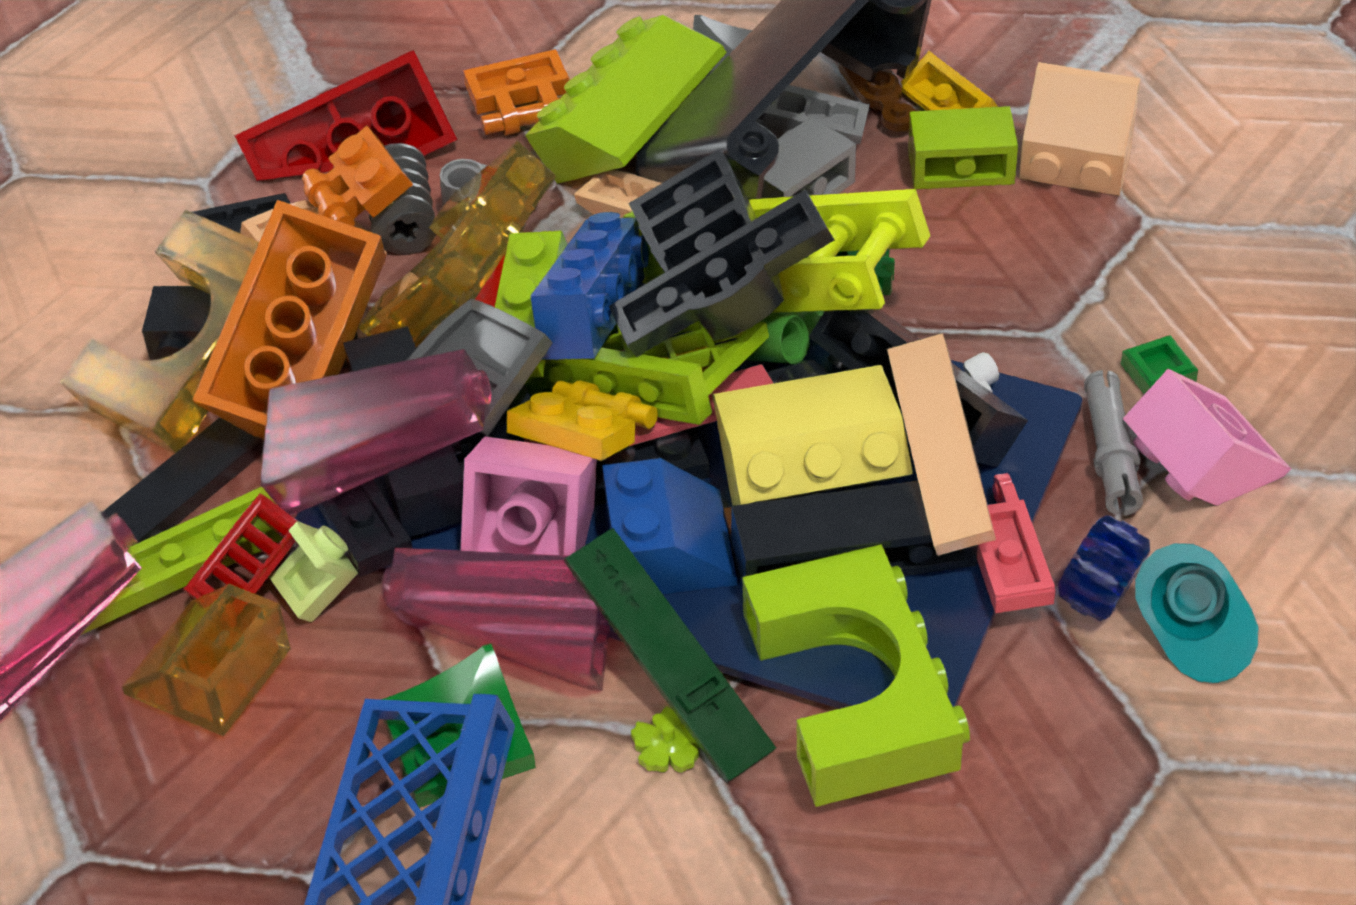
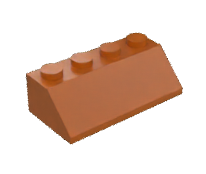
[193,200,386,449]

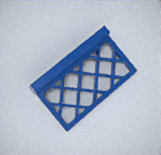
[304,694,515,905]

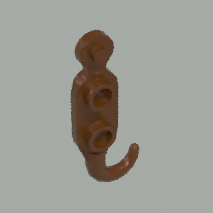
[838,63,916,132]

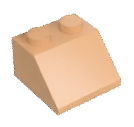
[1019,62,1140,196]

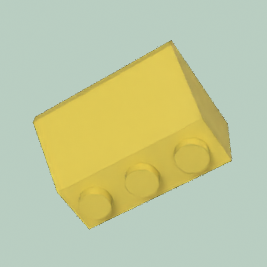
[712,365,913,506]

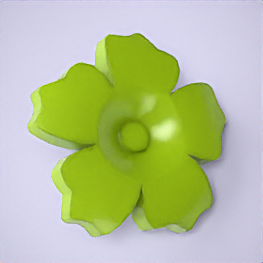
[631,706,700,773]

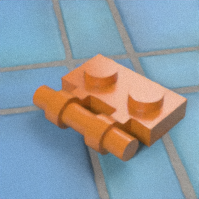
[463,49,569,136]
[302,126,413,226]

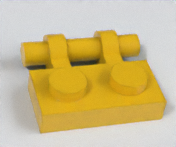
[507,380,658,461]

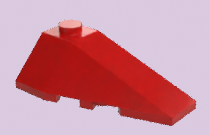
[234,50,458,181]

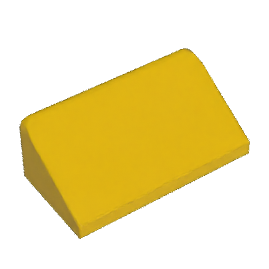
[901,51,998,111]

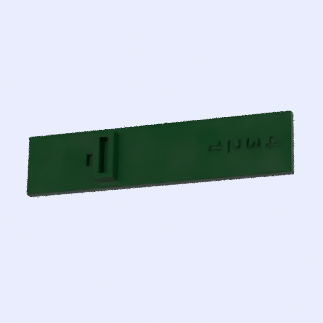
[563,528,777,784]

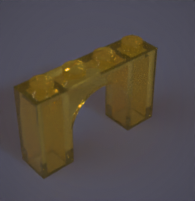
[358,140,556,347]
[59,210,259,454]

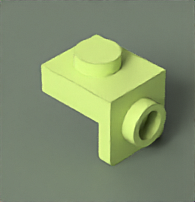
[270,521,358,622]

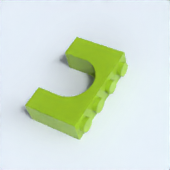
[742,545,970,807]

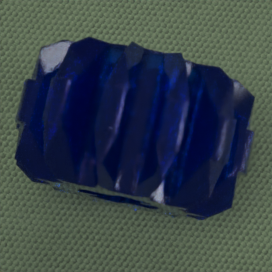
[1058,515,1150,621]

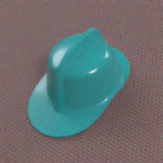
[1135,543,1259,683]

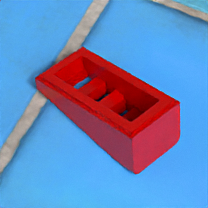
[183,493,299,627]

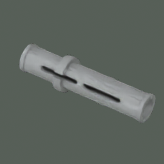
[1084,370,1143,515]

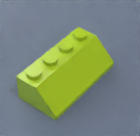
[525,15,727,184]

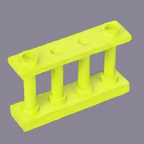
[748,189,931,312]

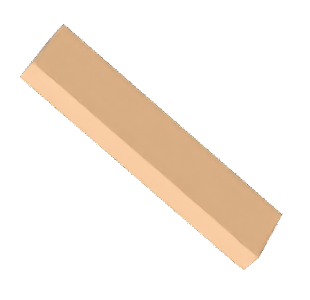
[887,333,996,555]

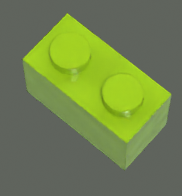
[908,106,1018,189]

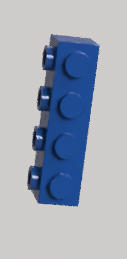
[530,212,649,360]

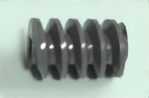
[369,143,437,255]

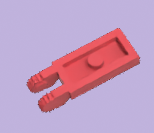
[977,473,1055,614]

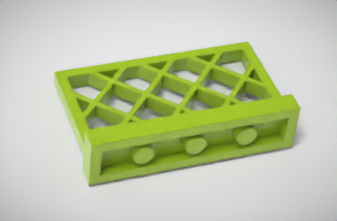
[525,321,769,425]

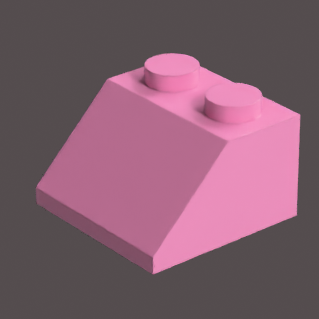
[1123,369,1291,506]
[460,437,597,586]

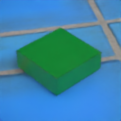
[1121,335,1198,394]

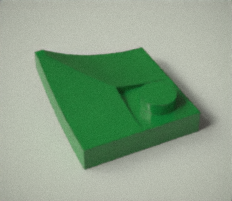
[381,643,536,808]

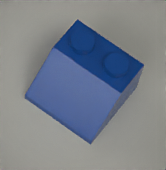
[602,458,737,594]

